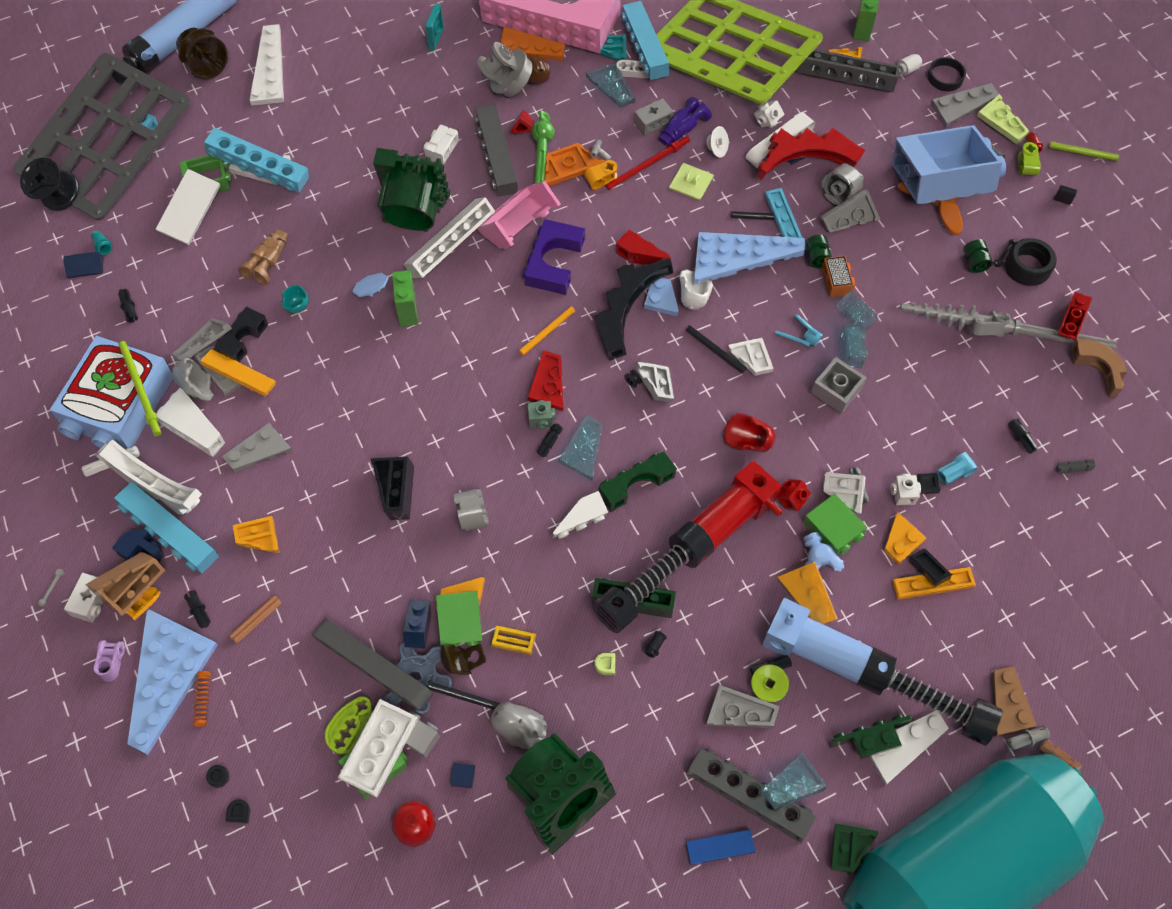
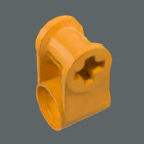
[584,160,617,190]

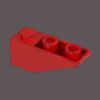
[616,229,671,265]
[1058,292,1092,341]

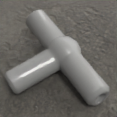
[590,139,611,161]

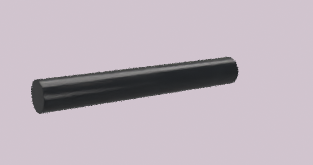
[731,211,775,220]

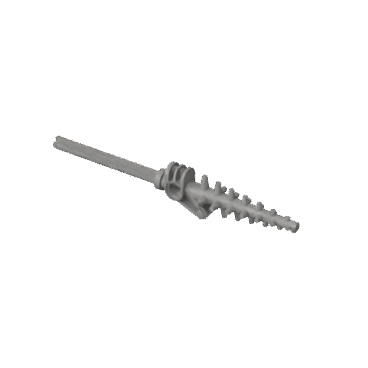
[900,302,1117,350]

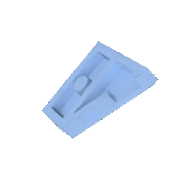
[644,278,679,316]

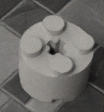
[822,163,864,205]
[453,489,489,532]

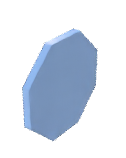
[352,273,389,297]

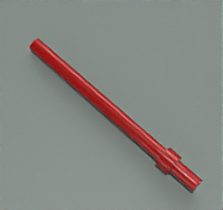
[605,136,690,190]

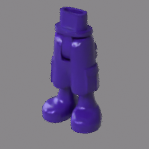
[658,97,712,146]

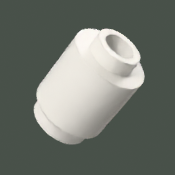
[897,54,922,76]

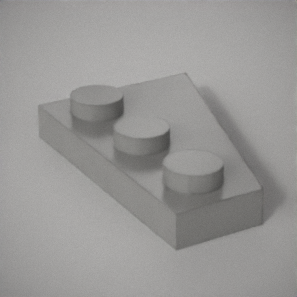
[222,423,292,472]
[706,685,780,728]

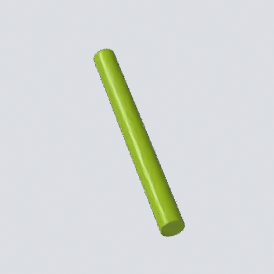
[1049,142,1119,161]

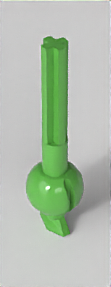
[531,110,555,184]

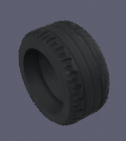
[1005,238,1057,286]

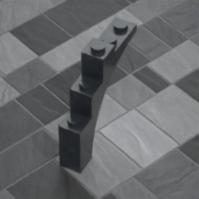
[595,258,674,360]

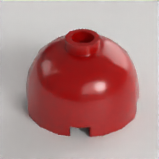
[392,801,436,847]

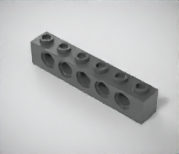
[797,49,900,92]
[687,748,816,843]

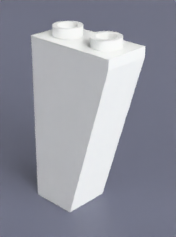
[157,388,225,457]

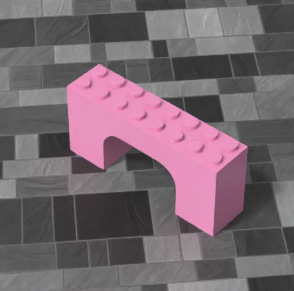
[479,0,620,53]

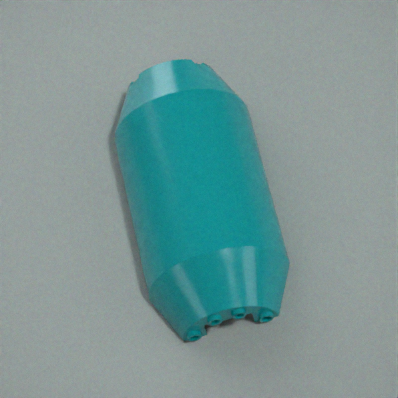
[841,754,1105,909]

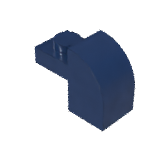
[112,529,164,562]

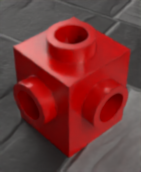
[777,479,811,511]

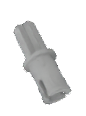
[1007,725,1050,750]

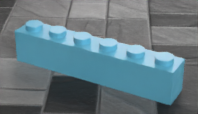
[621,1,669,80]
[114,481,219,574]

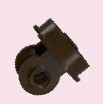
[176,27,228,79]

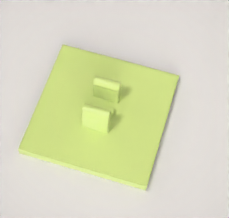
[669,163,714,201]

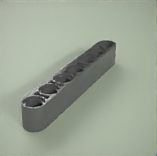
[312,618,433,711]

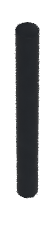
[686,325,747,374]
[427,681,501,710]

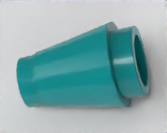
[91,231,112,255]

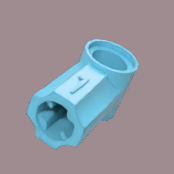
[936,452,978,485]

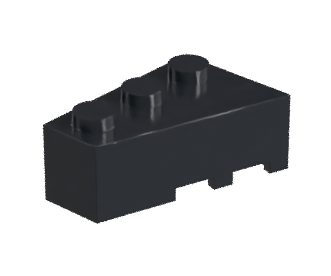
[370,456,414,520]

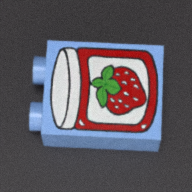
[50,336,173,449]

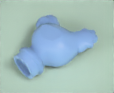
[803,532,844,572]

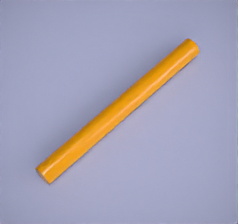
[519,306,575,356]

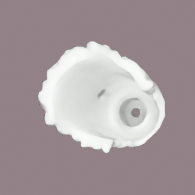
[679,269,713,311]

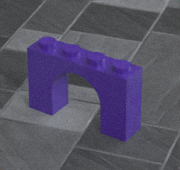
[522,219,585,295]

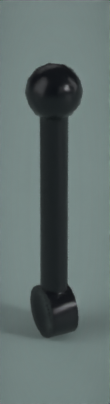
[994,239,1016,267]

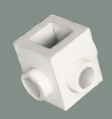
[754,100,785,128]
[891,474,921,505]

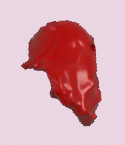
[723,413,776,452]

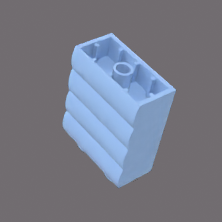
[892,125,1006,204]

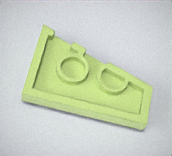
[977,94,1029,144]

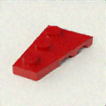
[527,350,564,411]

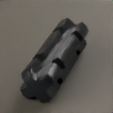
[537,423,563,457]

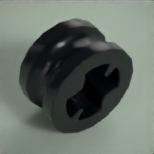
[624,370,642,388]

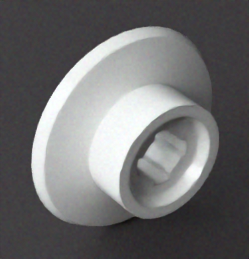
[707,126,729,158]

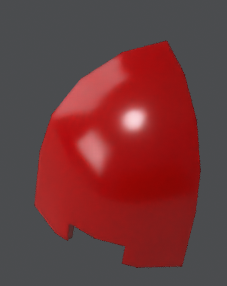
[510,110,535,134]

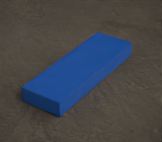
[686,830,756,865]

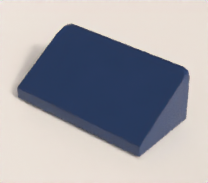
[63,252,103,278]

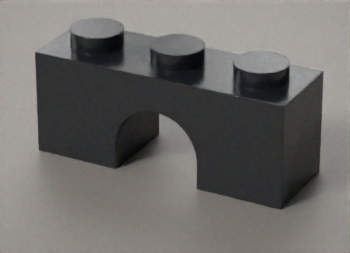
[214,306,268,363]

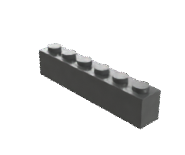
[474,104,518,197]

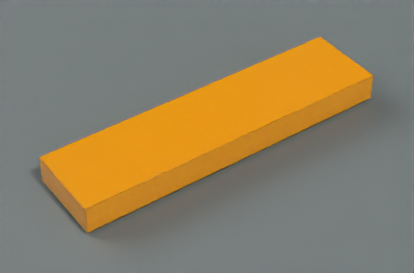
[201,349,276,397]
[892,567,976,600]

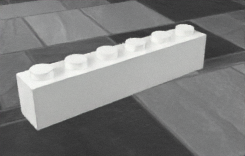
[403,197,495,278]

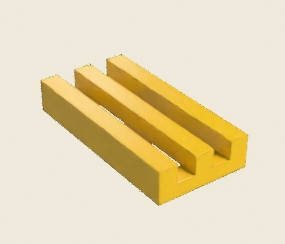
[491,626,536,655]

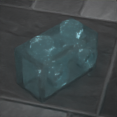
[840,325,868,368]

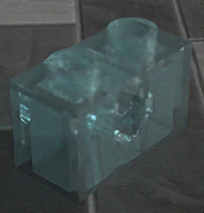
[838,291,878,333]

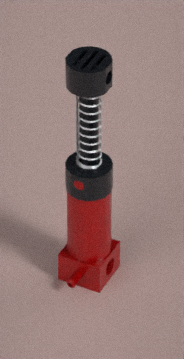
[593,460,783,633]

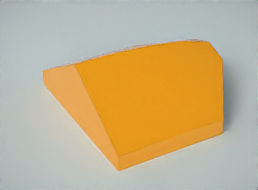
[126,587,161,621]

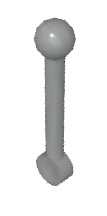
[38,569,65,607]

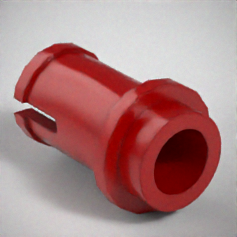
[1026,132,1043,153]

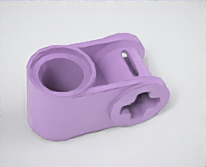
[94,640,125,682]

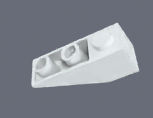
[552,491,608,539]

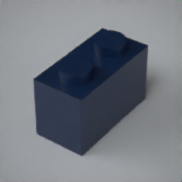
[403,600,431,649]

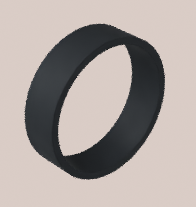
[928,57,966,91]

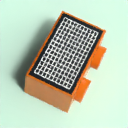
[822,256,855,298]

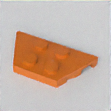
[545,143,605,187]

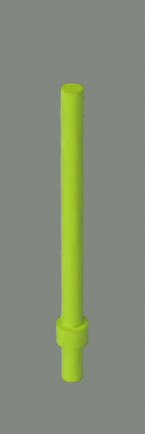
[118,341,162,436]

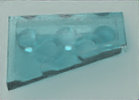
[586,63,635,107]
[559,414,603,481]
[762,752,827,809]

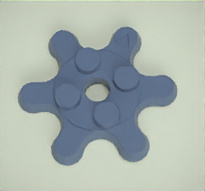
[384,643,452,714]

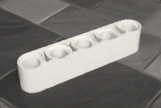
[746,112,815,168]

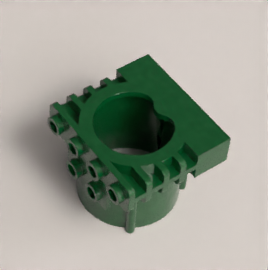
[373,148,450,232]
[505,733,616,855]

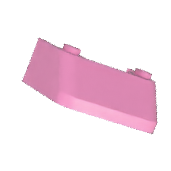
[477,181,560,250]

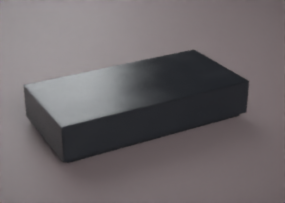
[909,548,952,587]

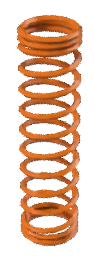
[192,671,211,727]

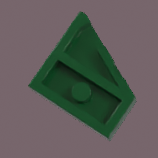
[830,824,878,874]

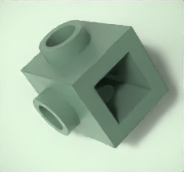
[528,400,556,429]

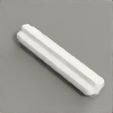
[82,446,140,477]

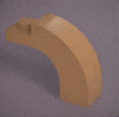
[1071,339,1127,398]

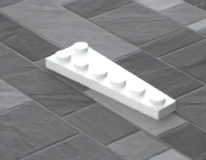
[250,24,284,106]

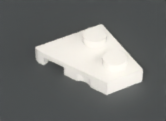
[823,472,866,514]

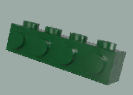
[592,578,676,619]

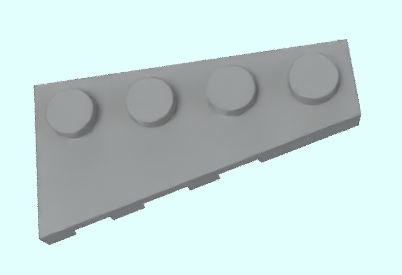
[931,83,999,128]

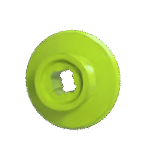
[751,665,789,702]

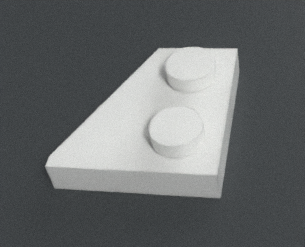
[728,338,773,376]

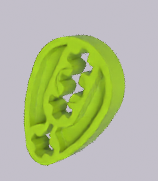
[325,697,373,756]

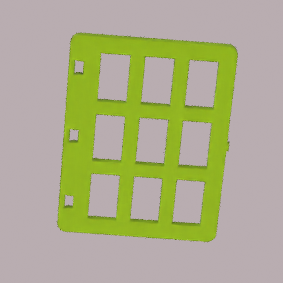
[656,0,823,104]

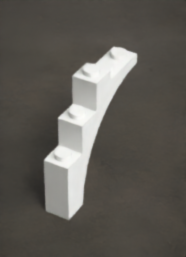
[95,439,202,514]

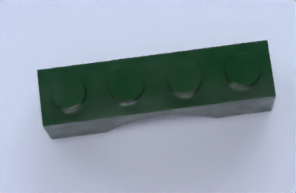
[598,451,677,512]

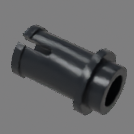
[644,630,667,658]

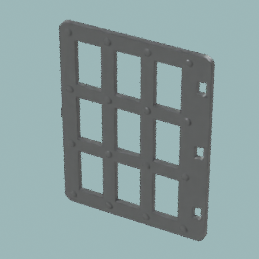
[14,53,190,220]

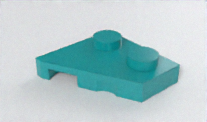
[594,34,627,61]

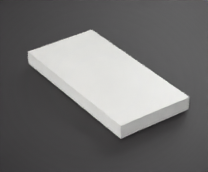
[156,169,221,246]
[338,699,418,797]

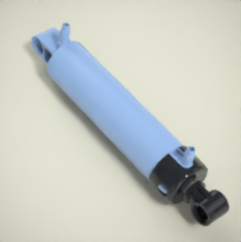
[112,0,237,83]

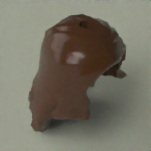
[526,54,550,84]

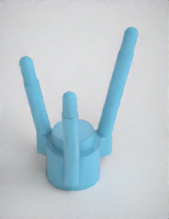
[775,314,823,347]

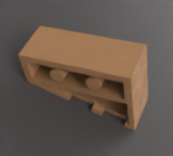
[85,552,165,616]

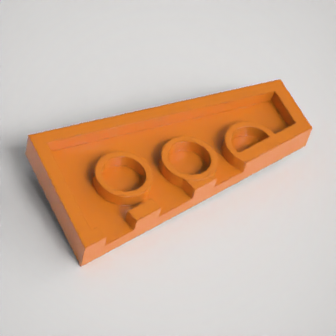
[501,26,565,61]

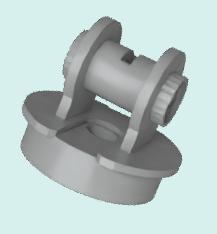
[477,42,532,97]

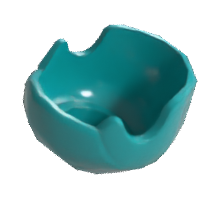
[281,285,309,314]

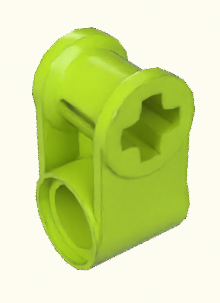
[1017,142,1041,176]

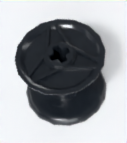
[20,157,79,211]

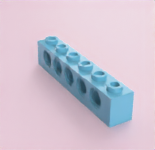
[204,127,309,193]

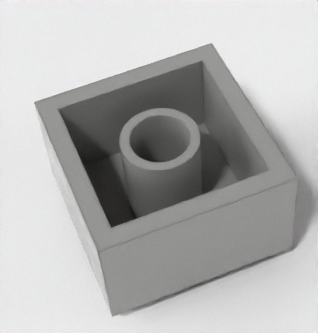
[811,357,867,414]

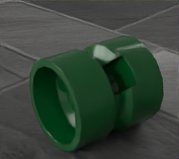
[805,235,832,268]
[963,239,993,273]

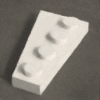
[869,710,949,786]

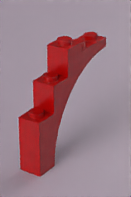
[756,128,866,180]

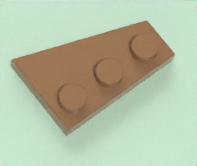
[992,666,1037,737]

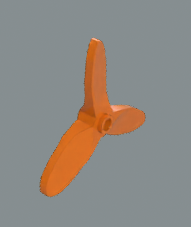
[898,182,963,236]

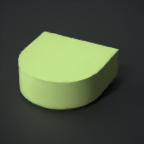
[595,653,615,675]

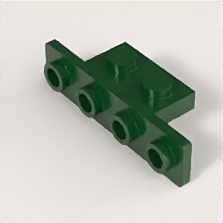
[829,714,912,759]

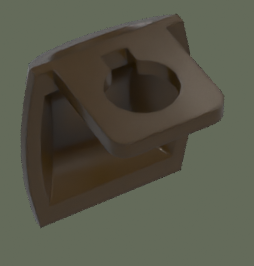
[441,644,486,675]

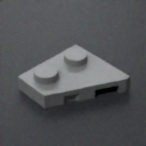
[634,362,674,402]

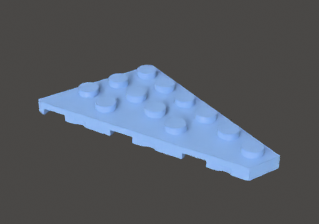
[694,232,805,284]
[128,610,218,755]

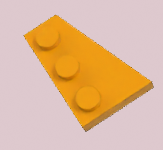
[778,562,838,625]

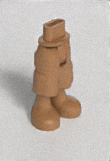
[238,229,289,285]

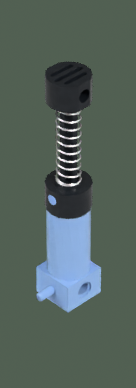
[762,598,1003,746]

